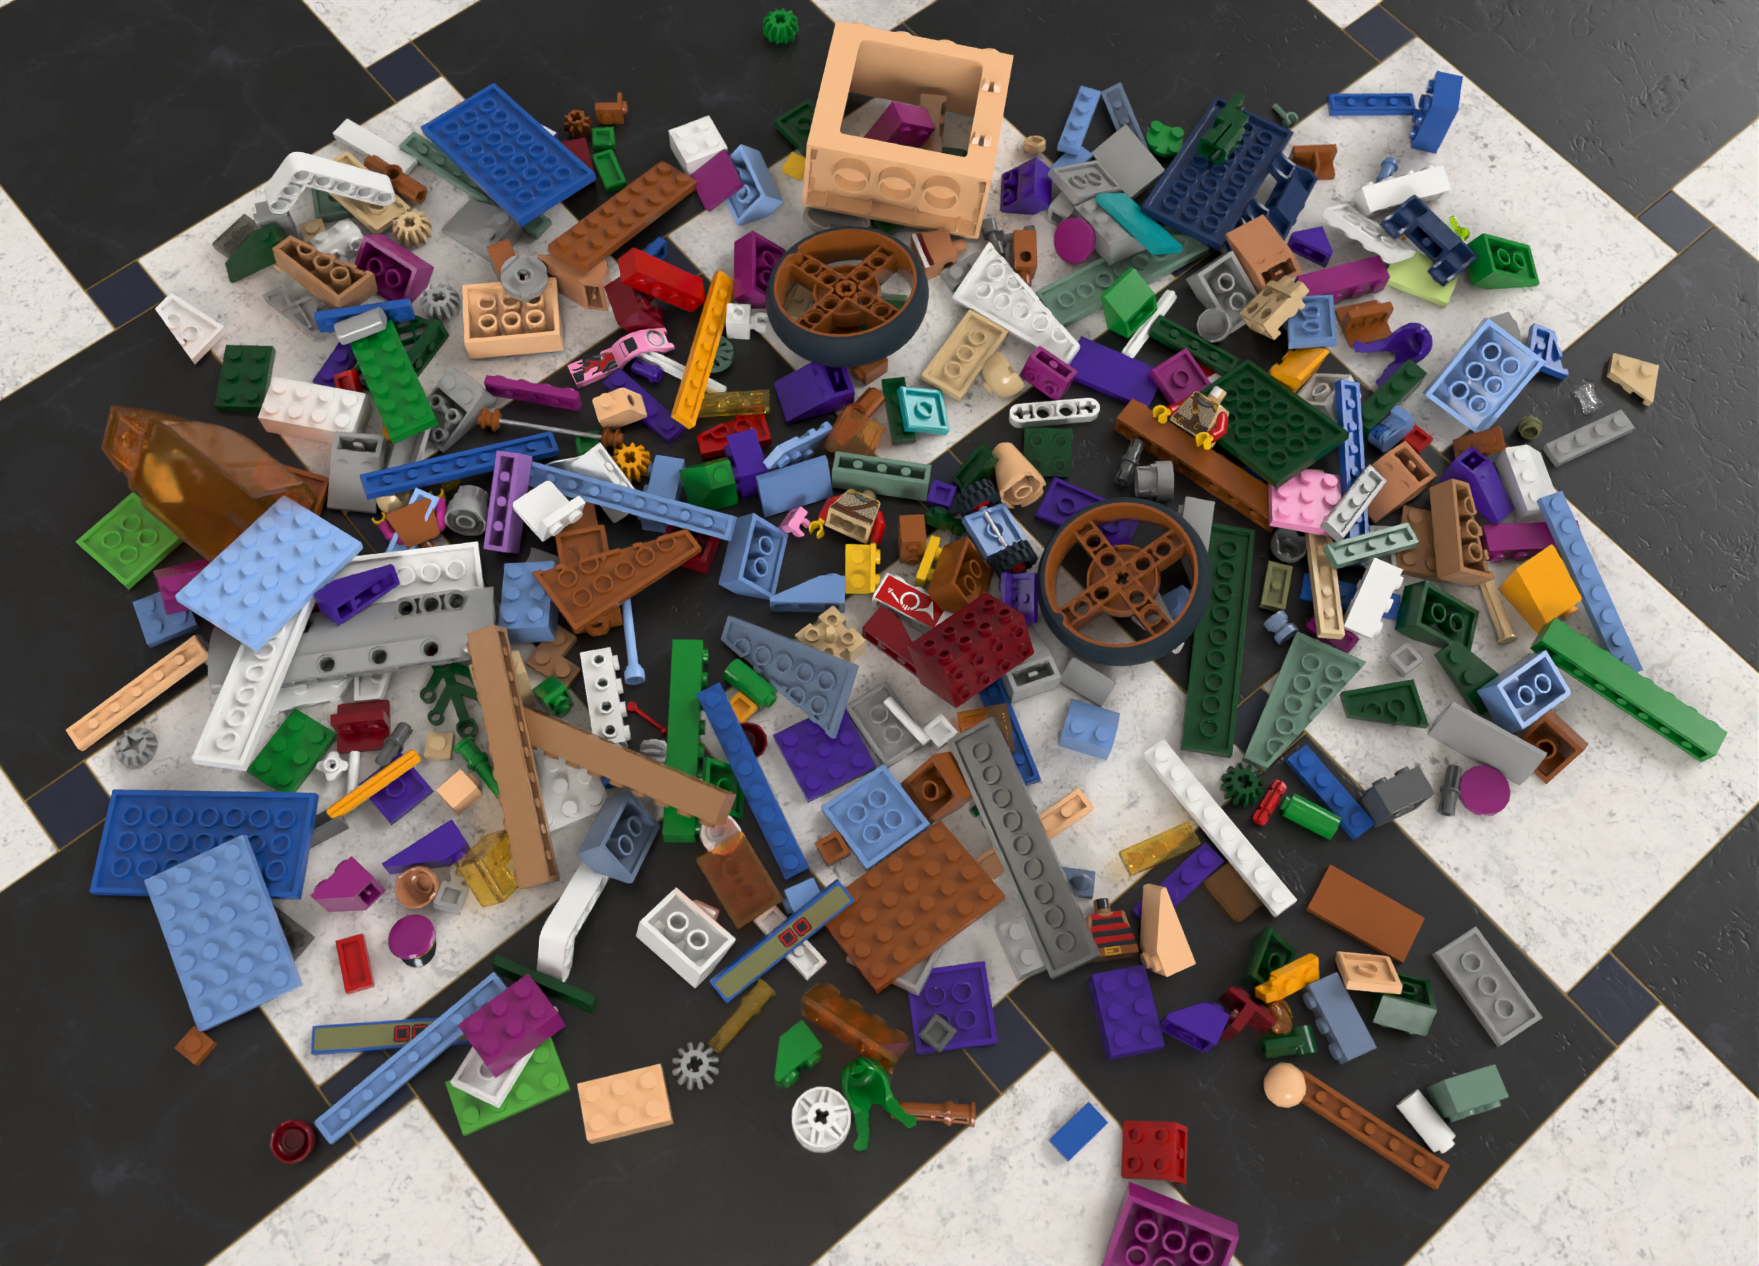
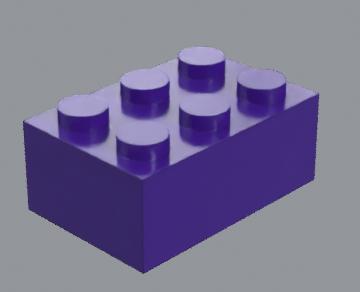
[1088,964,1165,1061]

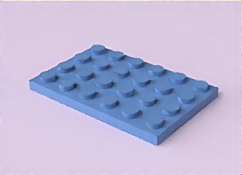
[144,835,303,1032]

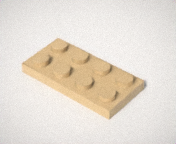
[328,151,411,234]
[921,309,1009,402]

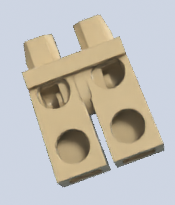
[1239,275,1309,340]

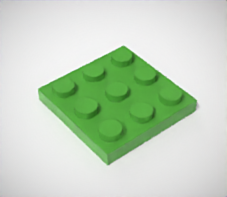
[76,492,186,590]

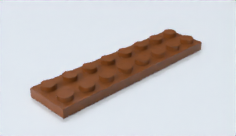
[548,161,697,274]

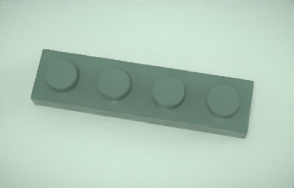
[1323,522,1420,569]

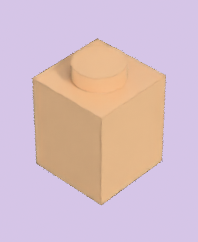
[436,769,482,816]

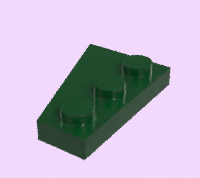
[1434,640,1499,716]
[1339,679,1429,729]

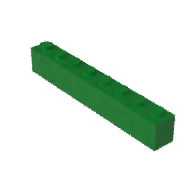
[1530,618,1728,762]
[662,639,709,842]

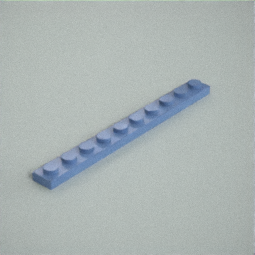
[528,461,737,541]

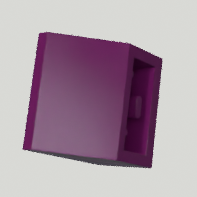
[310,856,386,912]

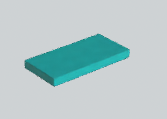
[1095,193,1183,255]

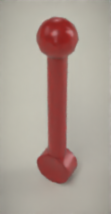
[627,702,668,736]

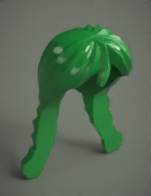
[839,1056,917,1152]

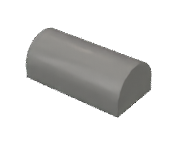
[334,307,387,345]

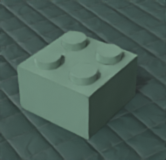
[1426,1064,1509,1122]

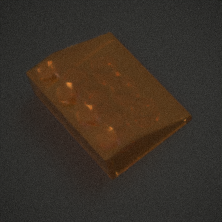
[801,982,911,1075]

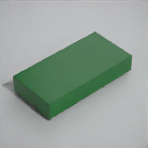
[591,149,627,194]

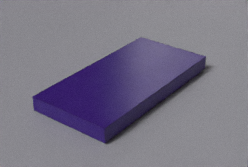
[1069,336,1158,408]
[1035,477,1139,546]

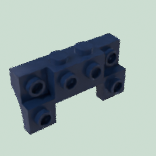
[1241,152,1318,241]
[1379,194,1479,287]

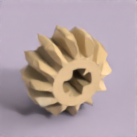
[392,208,432,249]

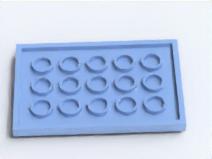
[175,495,363,652]

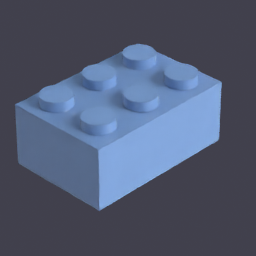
[499,561,558,643]
[1477,650,1572,733]

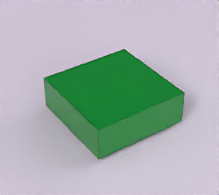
[592,127,616,151]
[575,430,601,456]

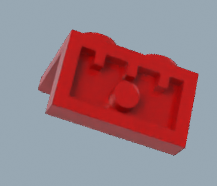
[1121,1121,1188,1185]

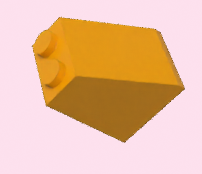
[1498,544,1582,633]

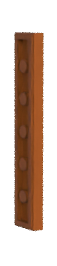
[1301,1070,1450,1190]

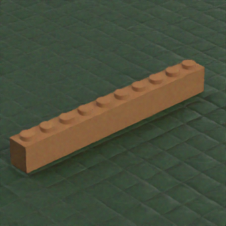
[467,625,560,889]
[522,703,736,828]

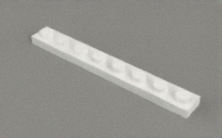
[1142,739,1297,917]

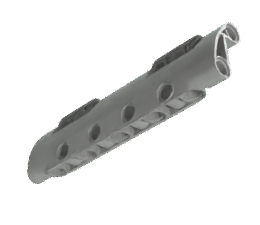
[208,587,498,694]

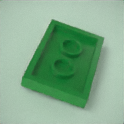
[247,708,337,792]

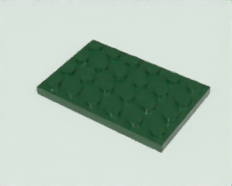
[1199,359,1349,489]

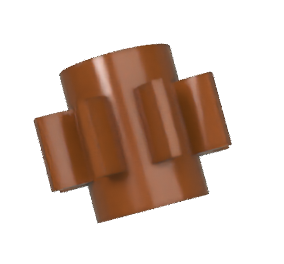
[563,110,591,138]

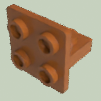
[1335,300,1394,348]

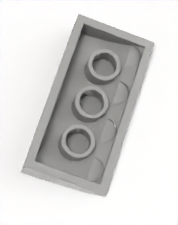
[1428,702,1547,786]

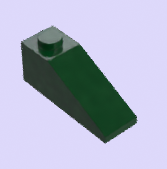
[225,223,288,283]

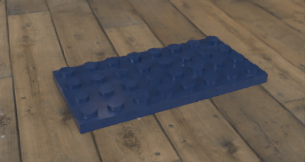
[1141,96,1294,251]

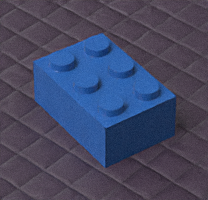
[1409,71,1463,154]

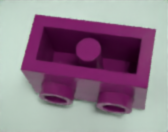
[1019,346,1078,401]

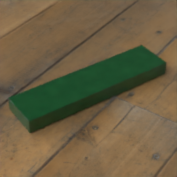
[1147,314,1239,376]
[492,955,597,1014]

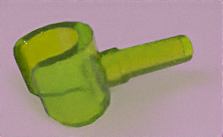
[1449,215,1470,241]

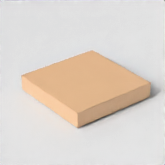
[1335,951,1403,994]

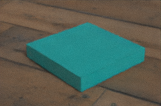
[897,386,950,435]

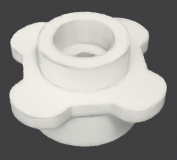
[317,751,349,781]

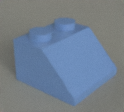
[1058,699,1120,760]

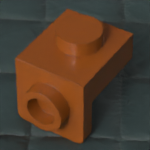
[595,93,628,125]

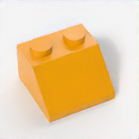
[1267,347,1329,393]

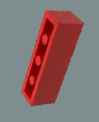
[618,247,706,313]

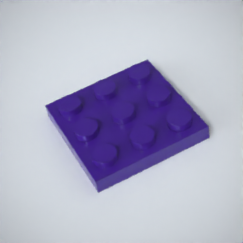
[773,710,876,803]
[907,961,998,1055]

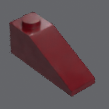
[862,606,918,678]

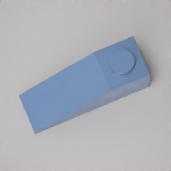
[770,573,845,613]

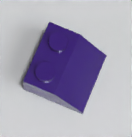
[1159,1002,1230,1054]

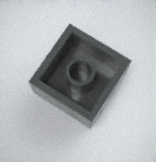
[1359,766,1435,828]

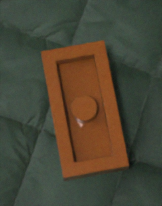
[1452,426,1506,458]

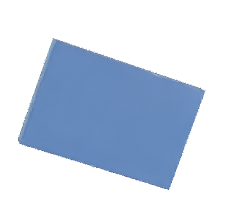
[1287,295,1337,349]
[756,455,833,517]

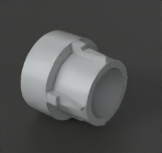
[1134,461,1174,502]
[444,485,489,536]

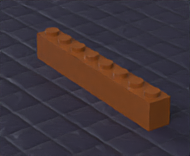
[1113,398,1275,533]

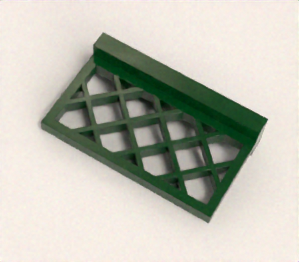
[354,315,449,391]

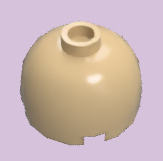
[982,351,1026,398]

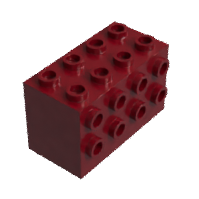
[907,592,1034,708]

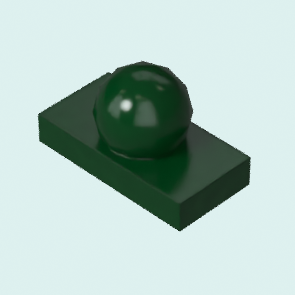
[951,442,999,490]

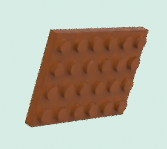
[824,820,1005,994]

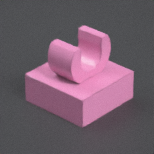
[778,506,810,537]

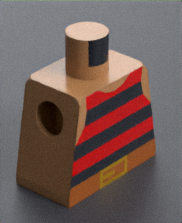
[1085,898,1139,963]

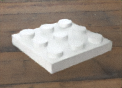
[534,755,608,835]

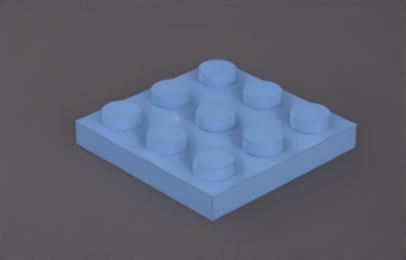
[821,764,930,871]

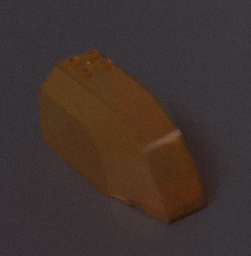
[101,405,318,563]

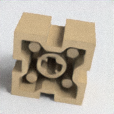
[795,605,866,662]

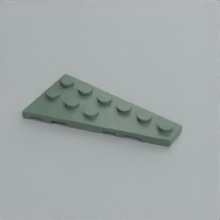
[1242,631,1366,771]

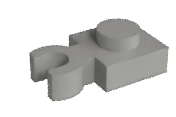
[433,865,471,915]

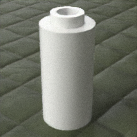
[1396,1089,1456,1154]

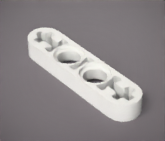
[1009,398,1100,428]

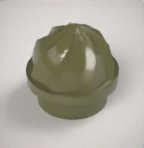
[1518,415,1543,439]

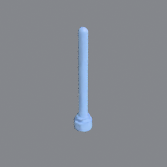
[621,599,645,685]

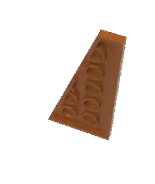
[532,529,702,633]

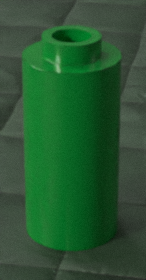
[722,658,778,709]
[1280,793,1342,840]

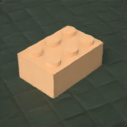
[577,1064,674,1144]

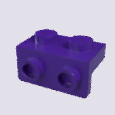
[998,572,1038,624]

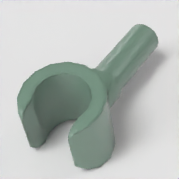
[1272,104,1298,128]

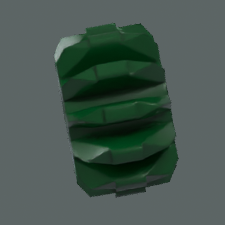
[1220,763,1265,808]

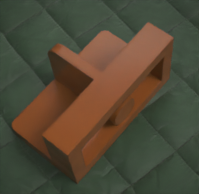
[1288,144,1338,180]

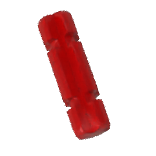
[1252,779,1287,826]

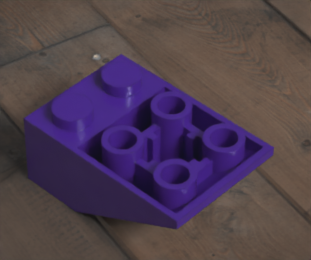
[774,362,855,424]
[1439,446,1515,525]

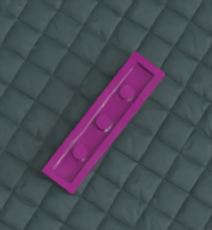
[484,375,582,411]

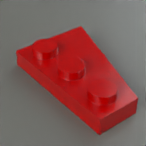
[697,403,772,460]

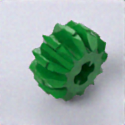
[763,7,799,45]

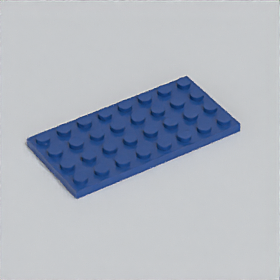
[421,83,596,227]
[90,789,319,900]

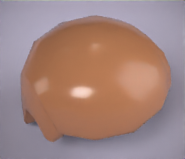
[394,866,440,909]

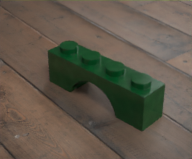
[1361,359,1427,442]

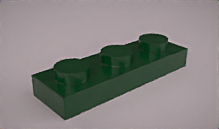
[881,377,916,445]

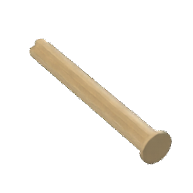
[1479,563,1518,645]

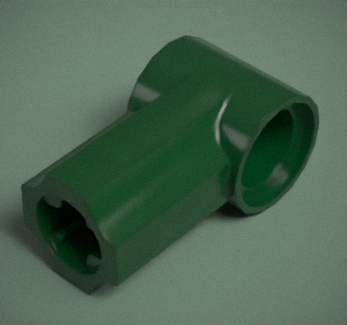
[1259,1025,1318,1060]

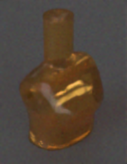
[1266,999,1293,1034]

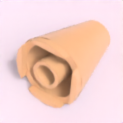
[993,442,1046,509]

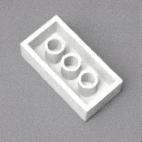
[258,376,373,444]

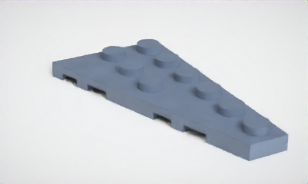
[721,616,859,738]

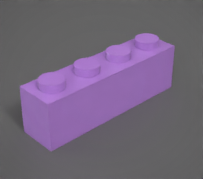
[483,450,532,554]

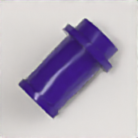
[631,359,663,383]

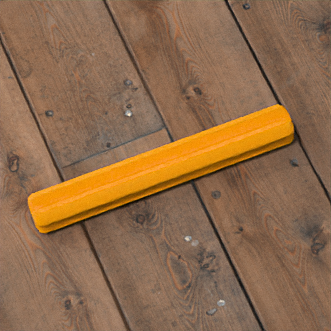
[326,749,421,819]

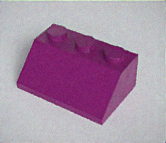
[733,230,786,309]
[354,234,434,304]
[153,556,217,615]

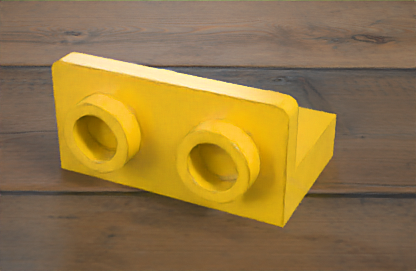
[845,543,880,595]

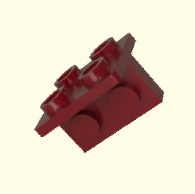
[330,700,391,754]
[1217,986,1276,1041]

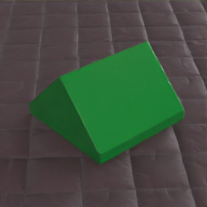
[702,757,744,820]

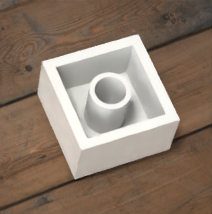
[669,115,728,176]

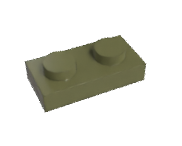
[1259,561,1293,612]

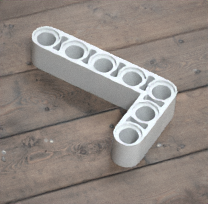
[264,152,396,214]
[537,861,610,983]

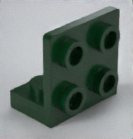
[1022,426,1073,477]

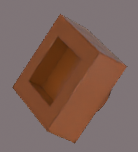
[815,830,851,867]
[175,1026,218,1066]

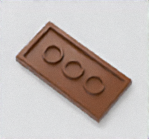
[1306,864,1425,965]

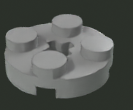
[500,255,548,302]

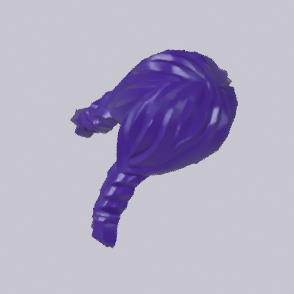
[1353,323,1433,387]

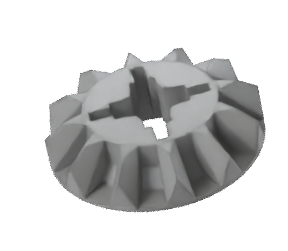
[113,726,158,767]

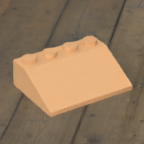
[462,277,564,359]

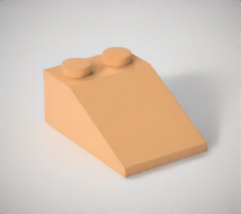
[1139,884,1196,977]

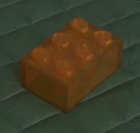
[693,830,783,929]

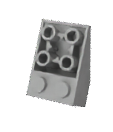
[427,366,497,452]
[327,431,390,514]
[1000,624,1061,703]

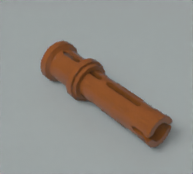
[891,1100,976,1128]

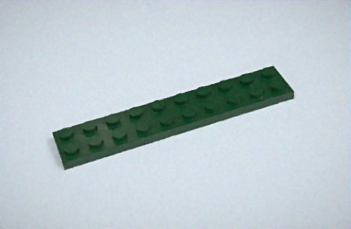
[1180,523,1255,758]

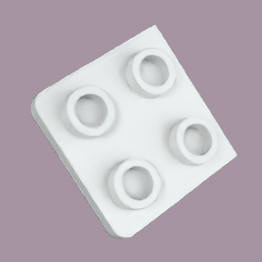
[513,481,586,542]

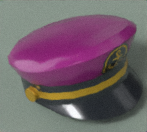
[388,914,437,967]

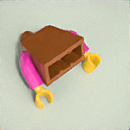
[372,488,447,549]

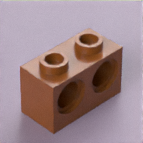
[897,514,927,565]

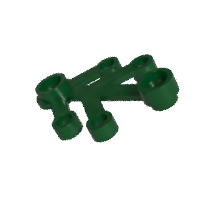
[420,662,481,739]

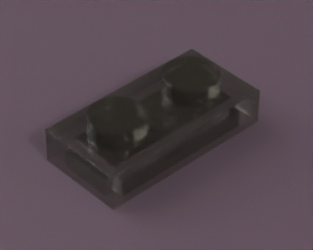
[212,214,262,259]

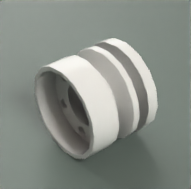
[792,1087,851,1153]

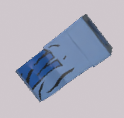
[1368,405,1414,452]

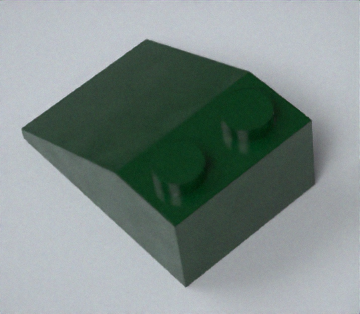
[1395,580,1479,651]

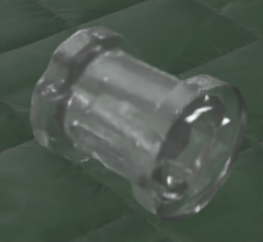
[1573,383,1604,414]

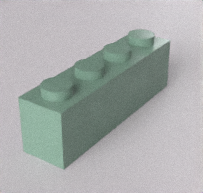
[832,451,931,501]

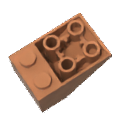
[1225,215,1302,294]
[537,254,611,311]
[1367,441,1437,524]

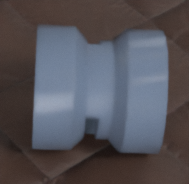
[1263,610,1299,644]

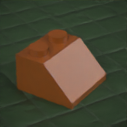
[1519,709,1589,784]
[900,751,973,825]

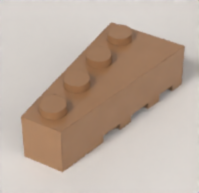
[272,236,378,309]
[1429,479,1495,587]

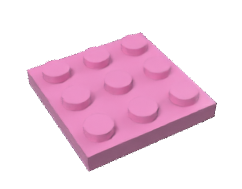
[1268,469,1341,537]

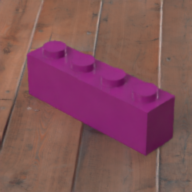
[1294,255,1390,304]
[1479,520,1580,563]

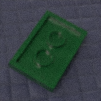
[215,345,276,412]

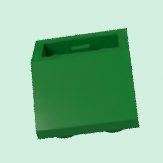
[1100,267,1158,338]
[774,1020,823,1090]

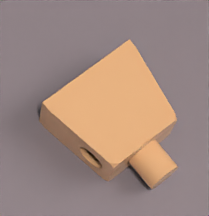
[592,388,648,431]

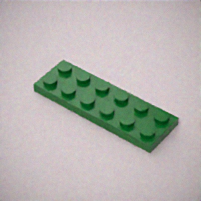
[350,320,439,444]

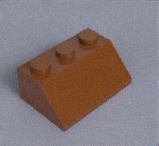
[927,536,994,613]

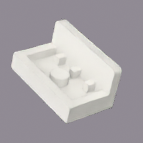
[309,218,363,260]

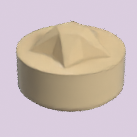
[1024,136,1046,154]

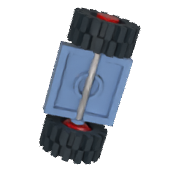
[954,479,1038,579]

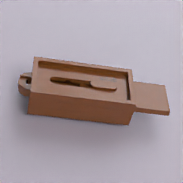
[555,501,623,637]

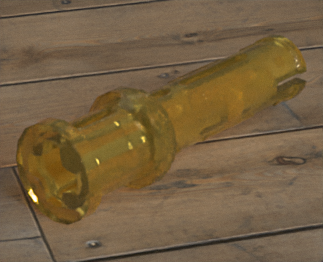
[707,978,777,1055]

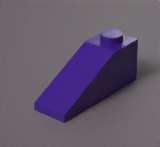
[314,564,400,626]
[382,819,473,875]

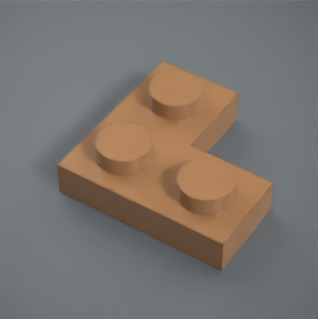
[526,624,582,690]

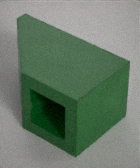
[531,675,574,718]

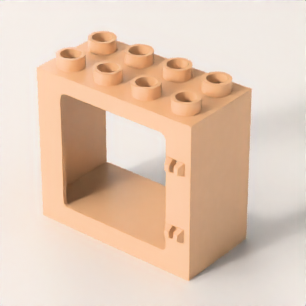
[802,21,1014,240]

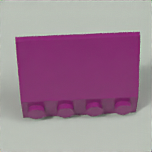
[1101,1182,1239,1266]

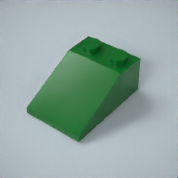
[1467,233,1540,290]

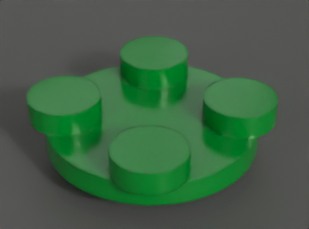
[1145,121,1184,157]

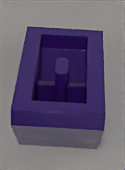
[1287,226,1333,268]

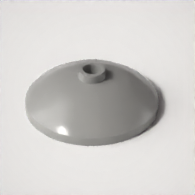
[803,207,870,233]

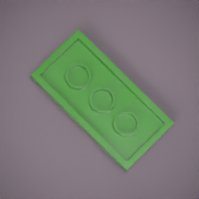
[445,1037,571,1136]

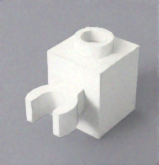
[726,303,767,339]

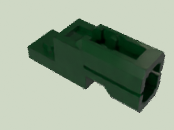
[1197,91,1250,165]

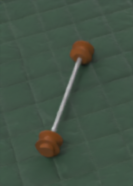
[478,407,624,450]

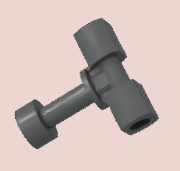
[981,218,1036,259]

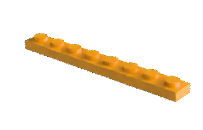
[671,270,734,429]

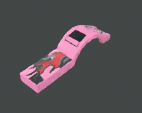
[567,328,675,388]

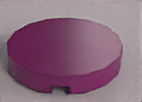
[1054,217,1096,264]
[1458,765,1511,816]

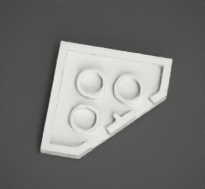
[269,661,354,716]

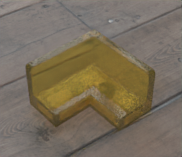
[455,829,519,907]

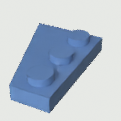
[763,421,833,469]

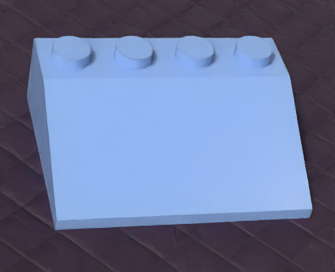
[1423,318,1546,433]

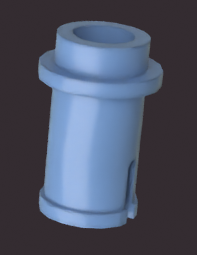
[1376,157,1398,183]

